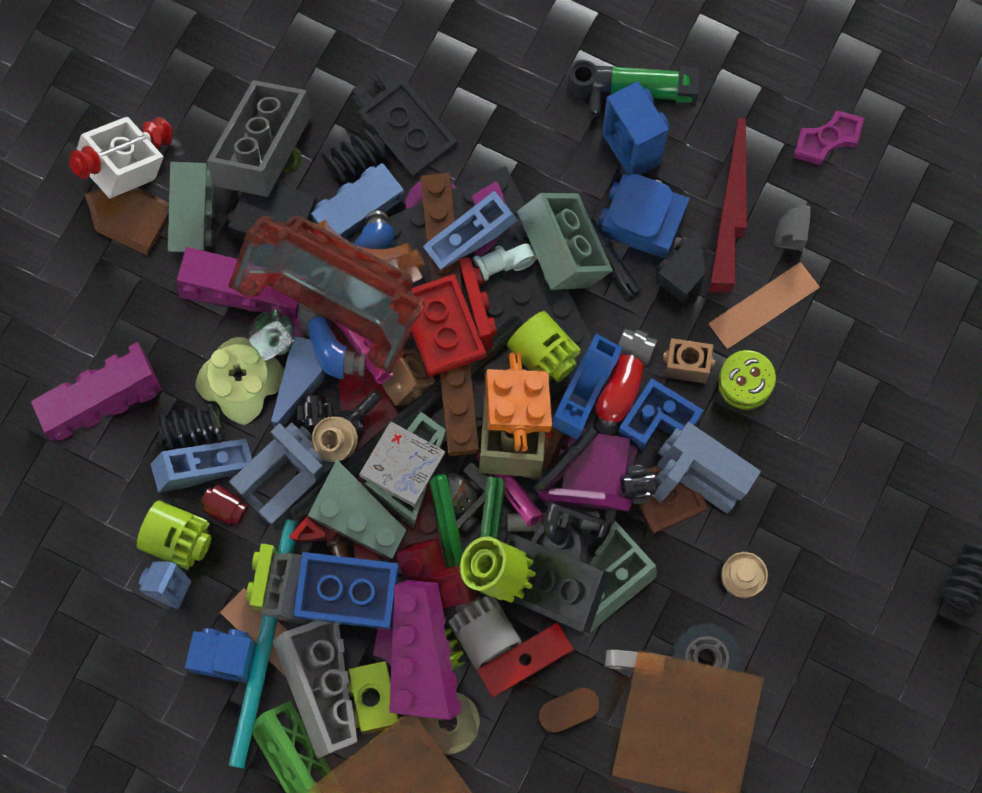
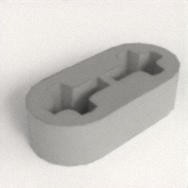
[604,650,665,673]

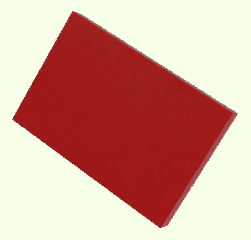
[397,274,486,377]

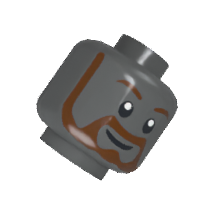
[432,473,477,518]

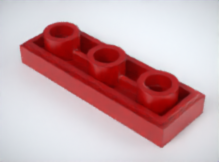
[459,257,497,350]
[477,622,574,698]

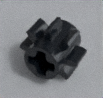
[296,395,334,431]
[620,465,656,505]

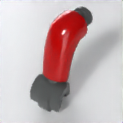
[595,329,658,435]

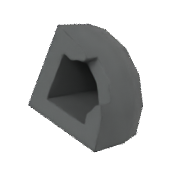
[774,205,810,251]

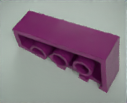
[177,247,304,319]
[31,342,162,441]
[389,580,462,720]

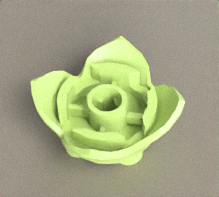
[195,337,284,426]

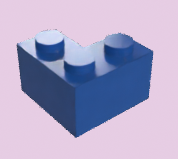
[617,378,704,453]
[185,628,256,683]

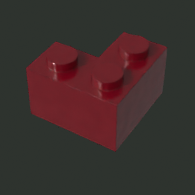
[397,538,481,608]

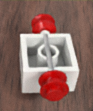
[69,116,173,199]

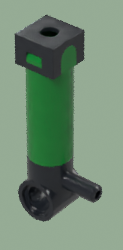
[568,60,700,116]

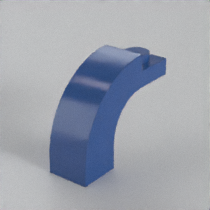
[552,334,623,439]

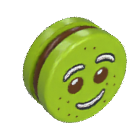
[718,350,776,410]

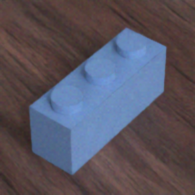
[311,163,404,240]

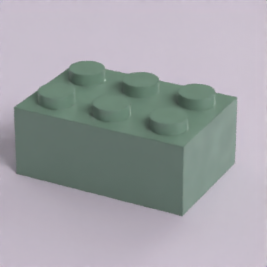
[517,193,613,290]

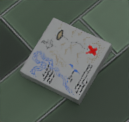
[359,422,445,507]

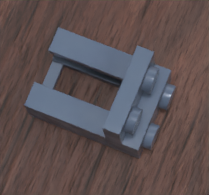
[651,422,761,514]
[229,423,334,530]

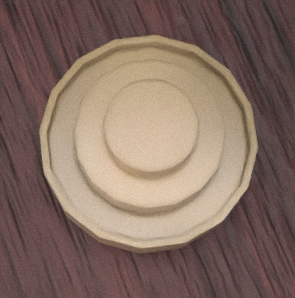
[312,417,358,462]
[721,552,768,599]

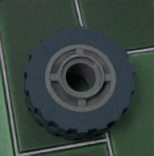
[670,623,742,693]

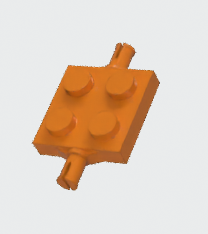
[485,352,552,451]

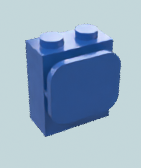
[598,174,689,259]

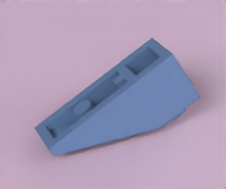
[423,191,518,271]
[271,336,326,428]
[151,439,252,493]
[139,562,192,609]

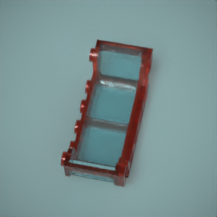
[228,216,426,374]

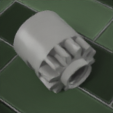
[448,596,522,670]

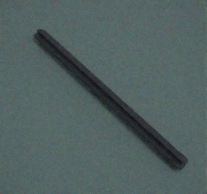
[290,315,524,523]

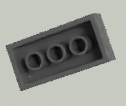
[207,80,311,197]

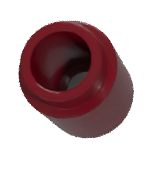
[201,485,249,526]

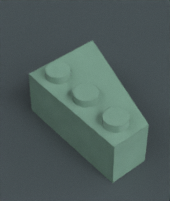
[168,162,215,253]
[364,412,446,528]
[307,460,406,560]
[584,521,657,636]

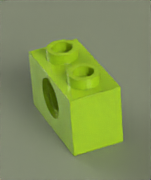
[347,661,400,735]

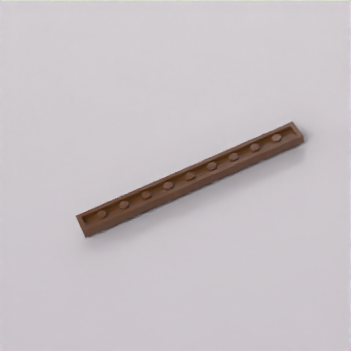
[420,172,480,457]

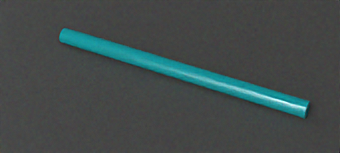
[228,519,300,769]

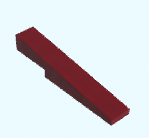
[708,118,747,293]

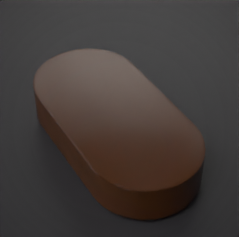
[539,688,599,733]

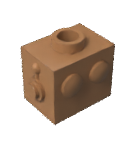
[663,338,715,384]
[382,349,436,406]

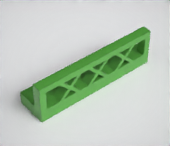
[252,701,345,793]

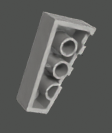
[272,621,357,759]

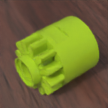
[507,311,581,382]
[137,500,211,570]
[460,537,536,603]

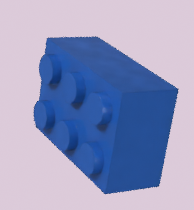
[602,81,670,176]
[293,552,400,630]

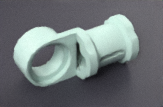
[472,244,537,282]

